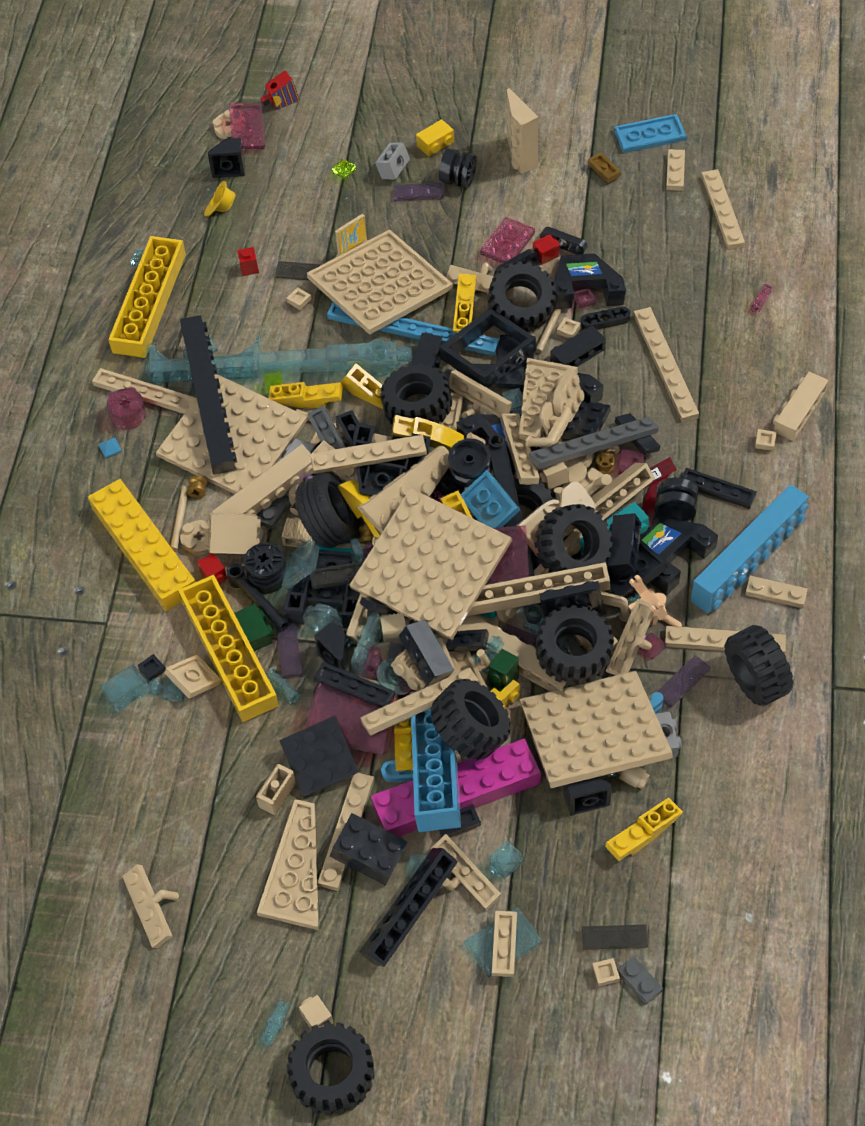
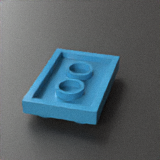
[461,470,520,531]

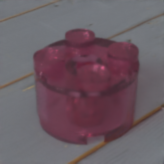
[107,387,146,430]

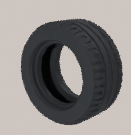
[295,472,359,548]

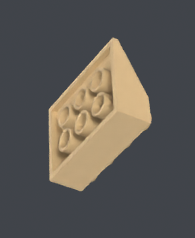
[507,88,538,174]

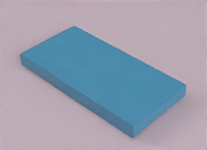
[614,114,687,153]

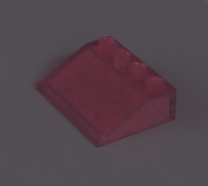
[306,683,398,755]

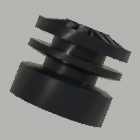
[439,148,477,188]
[244,543,287,594]

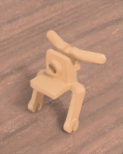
[628,575,682,627]

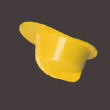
[204,181,236,217]

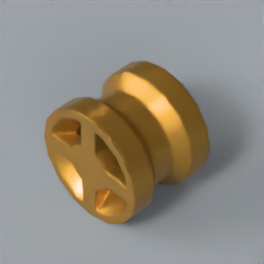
[596,452,615,475]
[187,476,207,498]
[359,525,374,544]

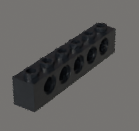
[359,848,458,967]

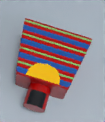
[260,70,300,109]

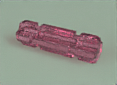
[751,284,772,313]

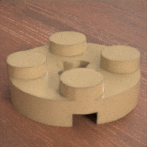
[213,110,246,139]
[180,520,210,556]

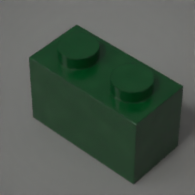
[234,604,274,651]
[489,649,519,692]

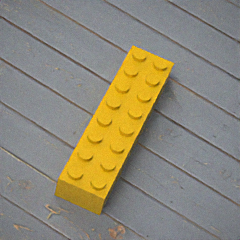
[108,236,186,358]
[88,479,196,612]
[178,575,279,723]

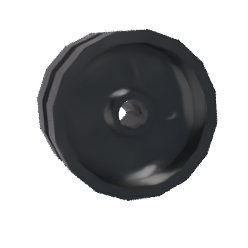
[448,438,492,487]
[655,477,698,522]

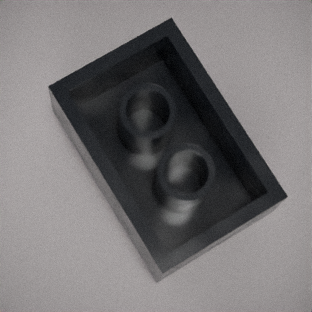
[329,813,408,886]

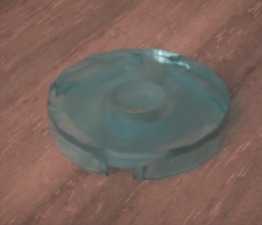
[303,604,342,632]

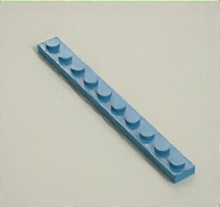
[327,302,499,357]

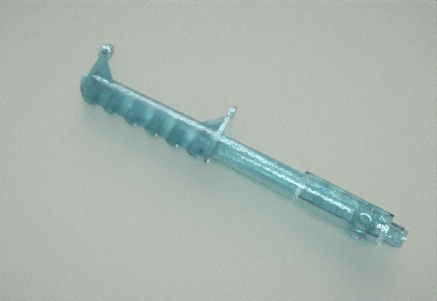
[146,336,412,384]

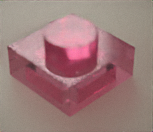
[574,289,596,309]
[639,632,666,660]

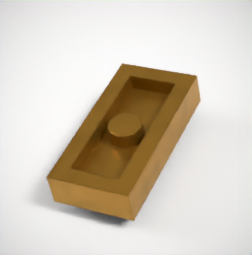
[588,152,621,183]

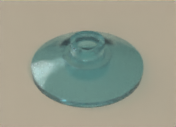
[376,658,411,695]

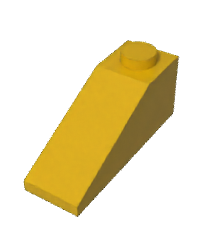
[341,364,384,410]

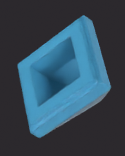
[98,438,122,459]

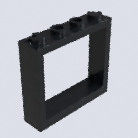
[439,308,537,388]

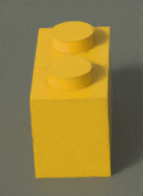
[416,119,454,157]

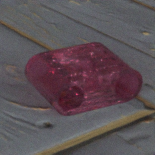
[618,449,644,475]
[365,646,383,682]

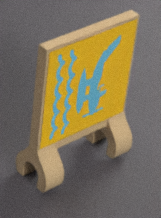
[335,214,368,257]

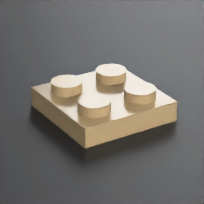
[165,654,221,699]

